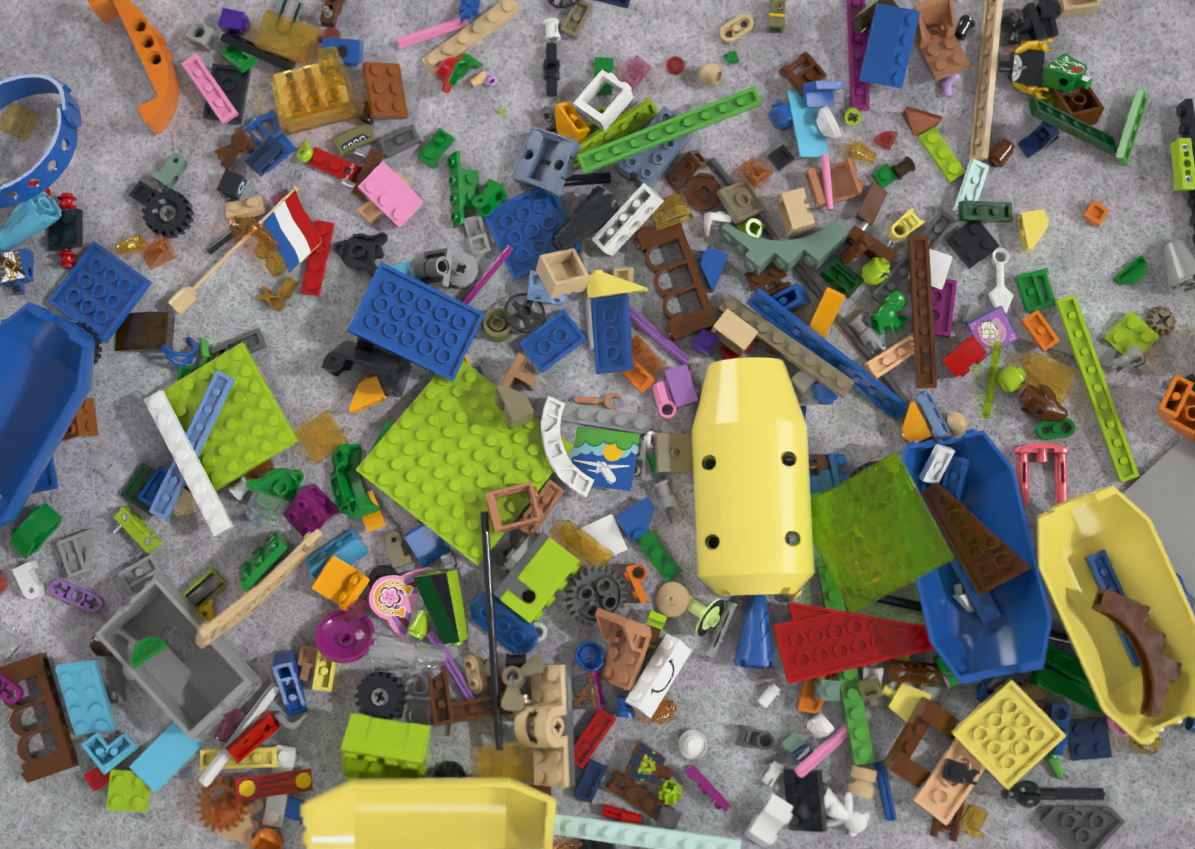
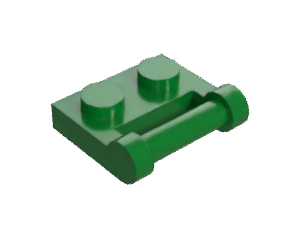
[1015,268,1058,313]

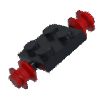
[48,193,83,269]

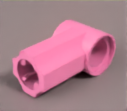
[651,381,676,420]

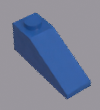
[272,650,308,716]

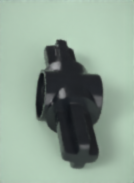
[1036,0,1060,38]
[543,42,560,97]

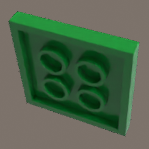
[238,530,288,592]

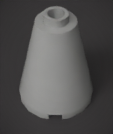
[1163,239,1195,294]

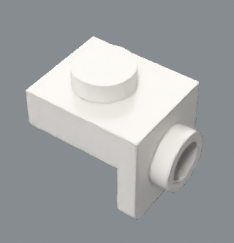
[861,662,883,688]

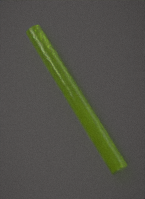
[982,342,1002,419]

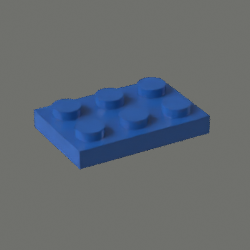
[519,309,587,374]

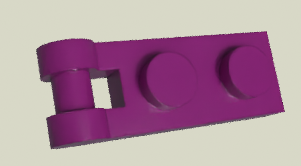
[685,765,731,812]

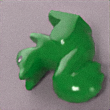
[870,291,909,335]

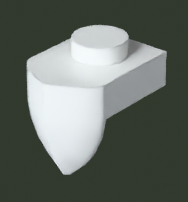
[703,211,731,237]

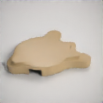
[206,799,265,849]

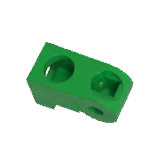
[472,179,508,217]

